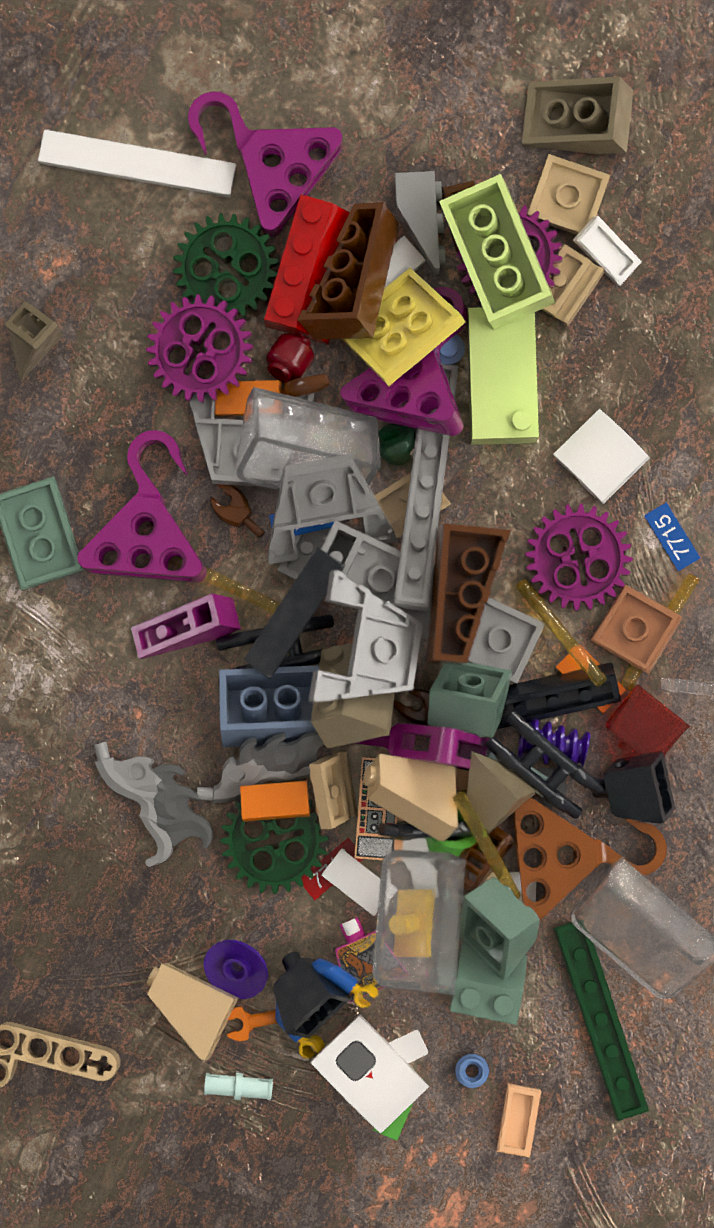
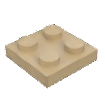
[527,154,610,235]

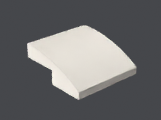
[553,409,650,504]

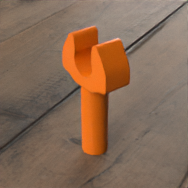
[227,1006,277,1041]

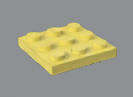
[342,268,466,386]

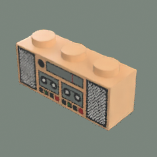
[355,757,404,861]

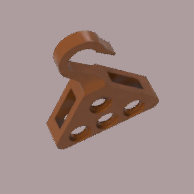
[513,798,667,920]

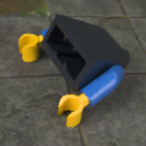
[273,952,379,1059]

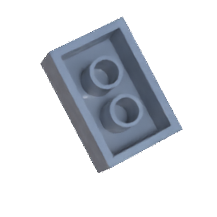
[219,666,319,748]

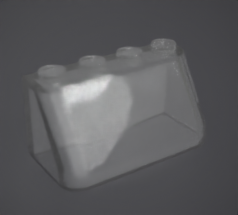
[236,387,381,490]
[372,850,466,996]
[571,858,714,999]

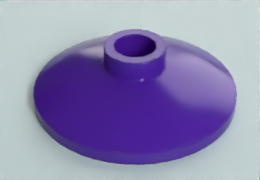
[204,940,268,999]

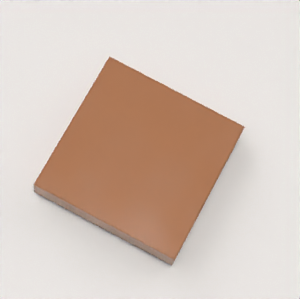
[591,585,683,675]

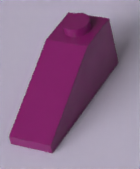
[131,593,241,659]

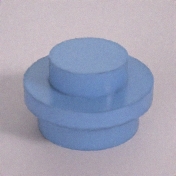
[440,334,465,365]

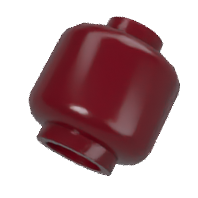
[266,333,315,383]

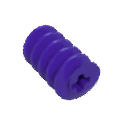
[517,719,591,767]

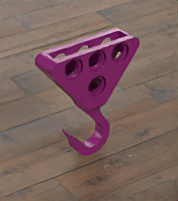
[188,91,343,237]
[340,287,468,436]
[77,430,207,583]
[354,723,488,770]

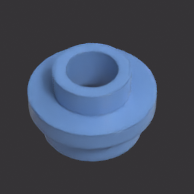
[455,1054,489,1088]

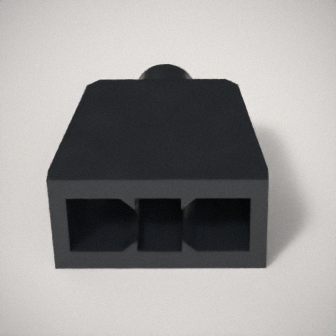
[592,751,676,824]

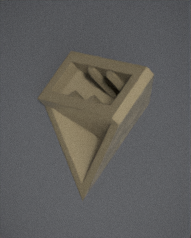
[4,301,64,383]
[464,751,536,834]

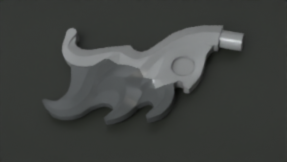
[196,731,323,804]
[94,742,213,867]

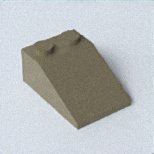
[522,76,633,154]

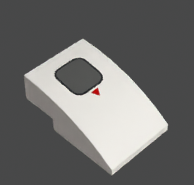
[311,1014,429,1133]

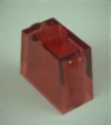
[606,684,690,757]

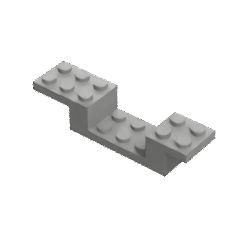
[277,520,545,684]

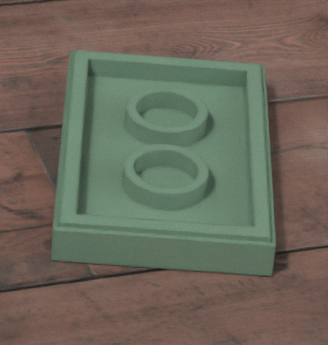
[0,477,85,591]

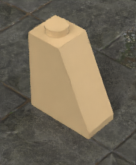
[364,754,458,841]
[147,963,238,1061]

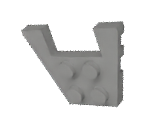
[189,393,314,487]
[267,454,397,564]
[309,570,423,703]

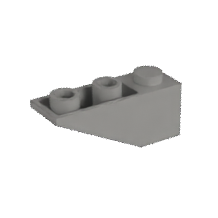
[395,171,446,275]

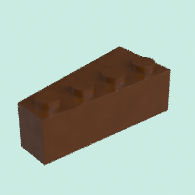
[298,202,399,339]
[427,523,511,665]

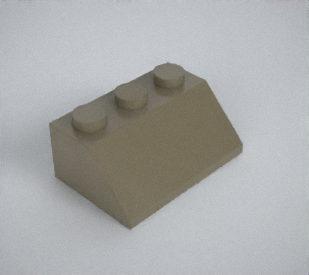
[311,642,395,749]

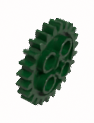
[173,213,280,318]
[220,800,329,894]

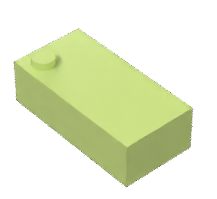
[439,174,556,330]
[467,307,539,445]

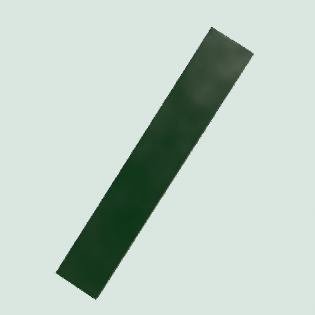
[553,917,649,1121]

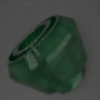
[372,423,416,465]

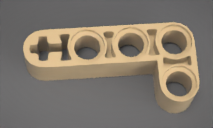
[0,1022,121,1087]

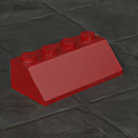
[264,194,350,345]

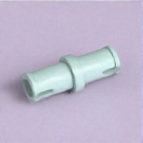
[204,1073,273,1100]

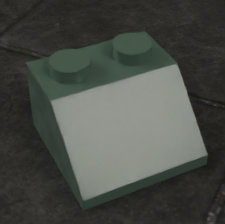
[428,662,512,738]
[459,877,540,980]
[449,942,528,1025]

